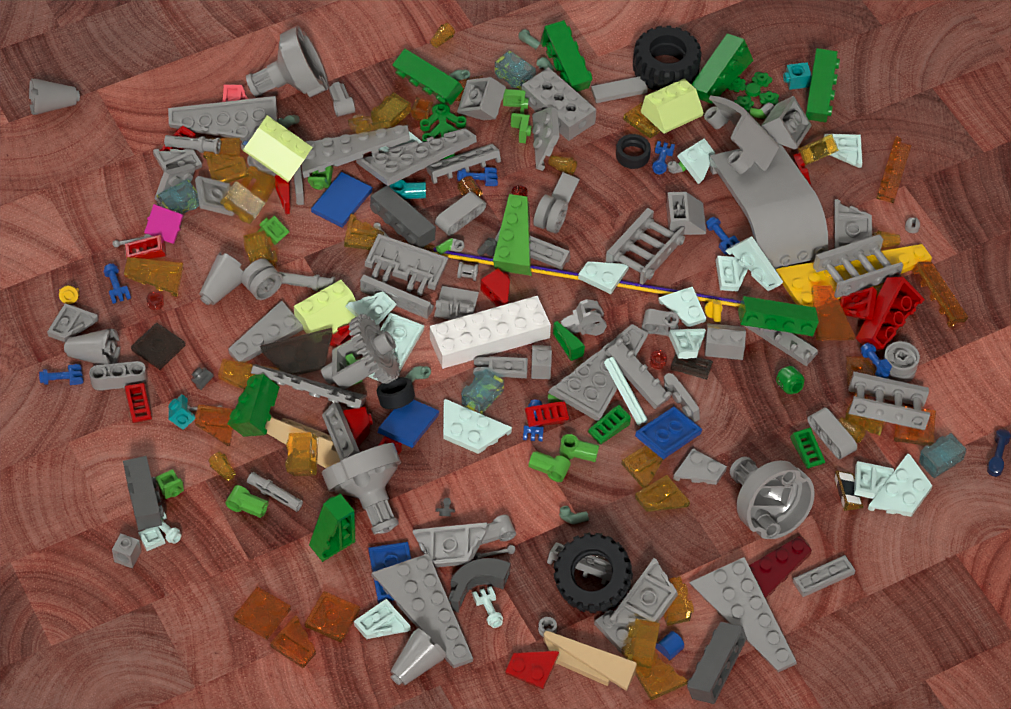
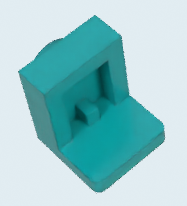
[168,394,195,429]

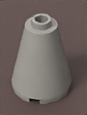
[29,79,80,115]
[199,252,245,305]
[64,329,120,365]
[390,628,447,685]

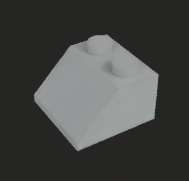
[457,77,506,120]
[705,323,746,360]

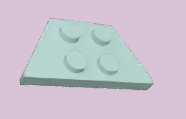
[443,399,512,454]
[868,454,932,517]

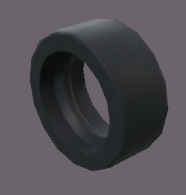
[616,134,651,169]
[376,377,415,409]

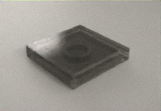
[131,322,186,370]

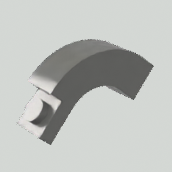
[449,558,511,613]

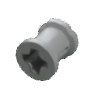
[457,262,479,281]

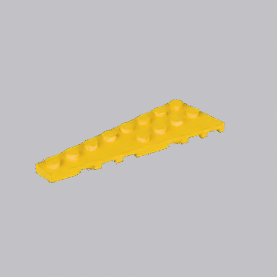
[776,244,932,308]

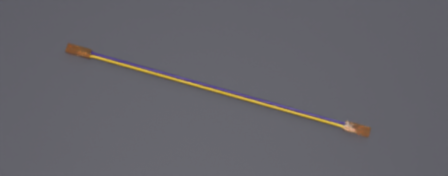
[402,240,741,307]

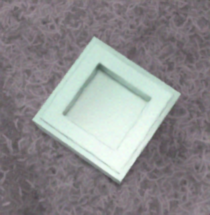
[138,526,165,551]

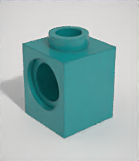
[783,62,812,90]

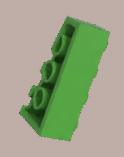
[493,194,532,276]

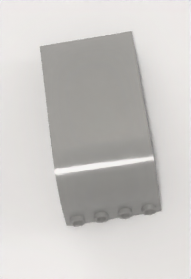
[710,144,828,269]

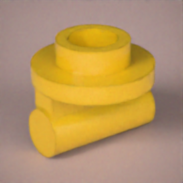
[59,285,79,304]
[704,300,722,322]

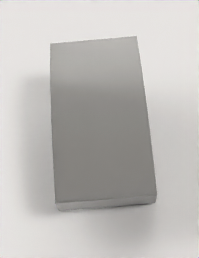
[552,172,580,204]

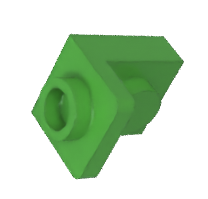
[257,215,289,245]

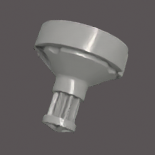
[246,26,329,98]
[321,443,401,534]
[730,457,815,539]

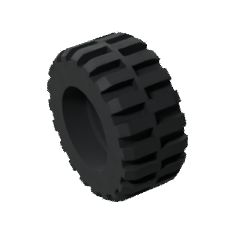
[633,26,702,91]
[553,533,633,613]

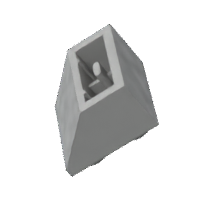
[666,192,706,235]

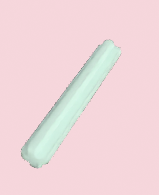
[604,357,648,426]

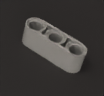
[435,192,486,236]
[89,361,147,390]
[808,408,857,459]

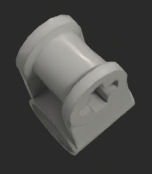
[642,309,679,337]

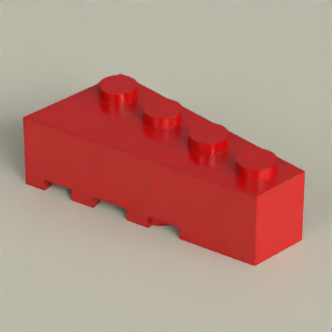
[856,277,925,350]

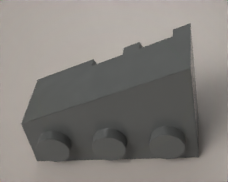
[123,456,164,531]

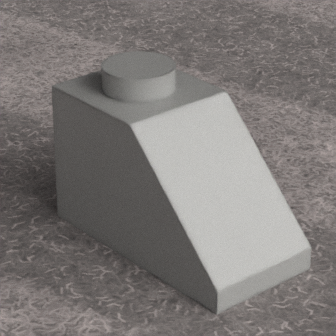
[531,345,552,379]

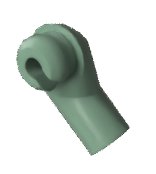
[518,29,541,50]
[536,57,554,72]
[449,69,470,82]
[278,115,300,129]
[404,366,431,383]
[559,506,589,524]

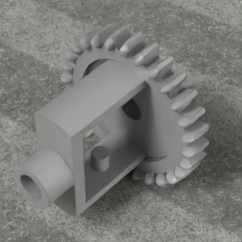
[321,314,400,390]

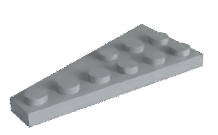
[168,96,278,142]
[302,125,410,178]
[356,128,477,186]
[548,324,649,421]
[251,364,367,408]
[371,553,473,668]
[689,557,797,673]

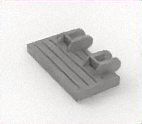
[365,234,448,296]

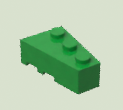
[227,374,280,437]
[309,494,356,562]

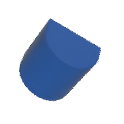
[655,631,684,661]

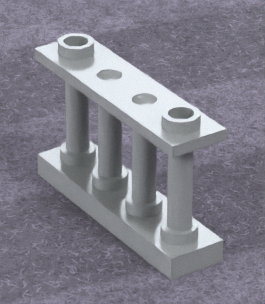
[605,208,685,285]
[813,234,903,298]
[849,372,930,430]

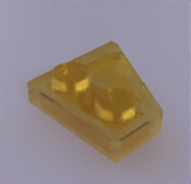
[621,445,663,490]

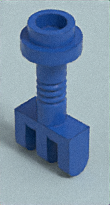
[652,141,675,175]
[457,167,498,186]
[706,217,740,255]
[104,264,131,304]
[861,343,892,379]
[39,364,83,385]
[523,400,544,442]

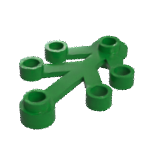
[420,103,467,160]

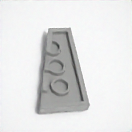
[228,301,303,366]

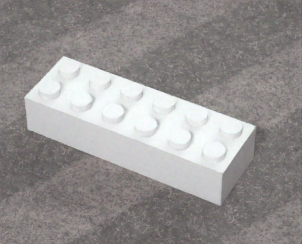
[430,296,551,369]

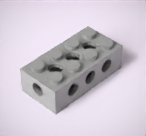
[522,67,596,141]

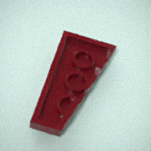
[749,536,812,599]

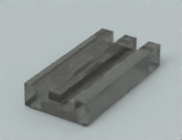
[671,353,713,380]

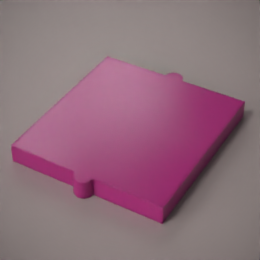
[144,204,184,244]

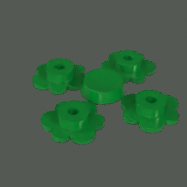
[727,72,779,112]

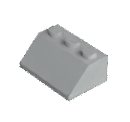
[761,96,812,149]

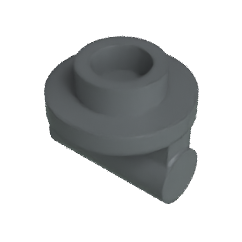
[477,238,497,256]
[191,367,214,390]
[435,498,455,516]

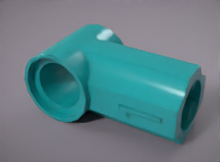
[390,179,426,200]

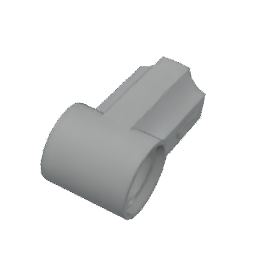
[329,82,355,117]
[480,515,516,545]

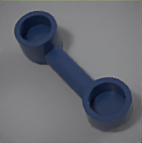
[987,429,1011,477]

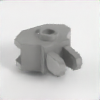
[561,299,607,336]

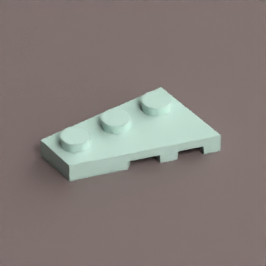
[725,236,783,291]

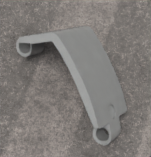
[704,96,779,174]

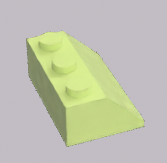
[641,79,704,134]
[243,115,313,182]
[294,280,356,344]

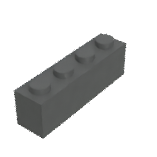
[370,186,436,248]
[687,622,747,704]

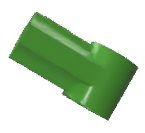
[559,434,599,462]
[529,451,571,482]
[225,485,268,518]

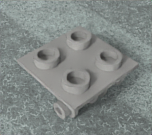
[434,286,479,320]

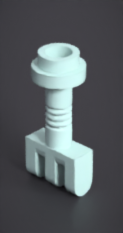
[158,513,181,544]
[472,586,503,628]

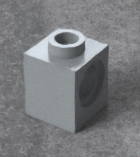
[112,533,141,568]

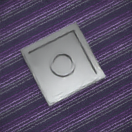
[195,176,235,216]

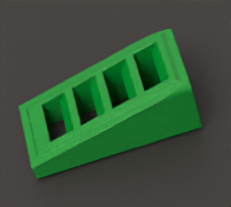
[553,321,585,361]
[588,405,631,445]
[790,427,826,469]

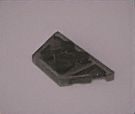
[260,328,333,376]

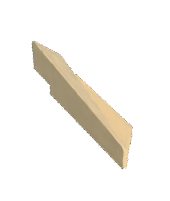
[265,417,341,468]
[543,631,637,691]

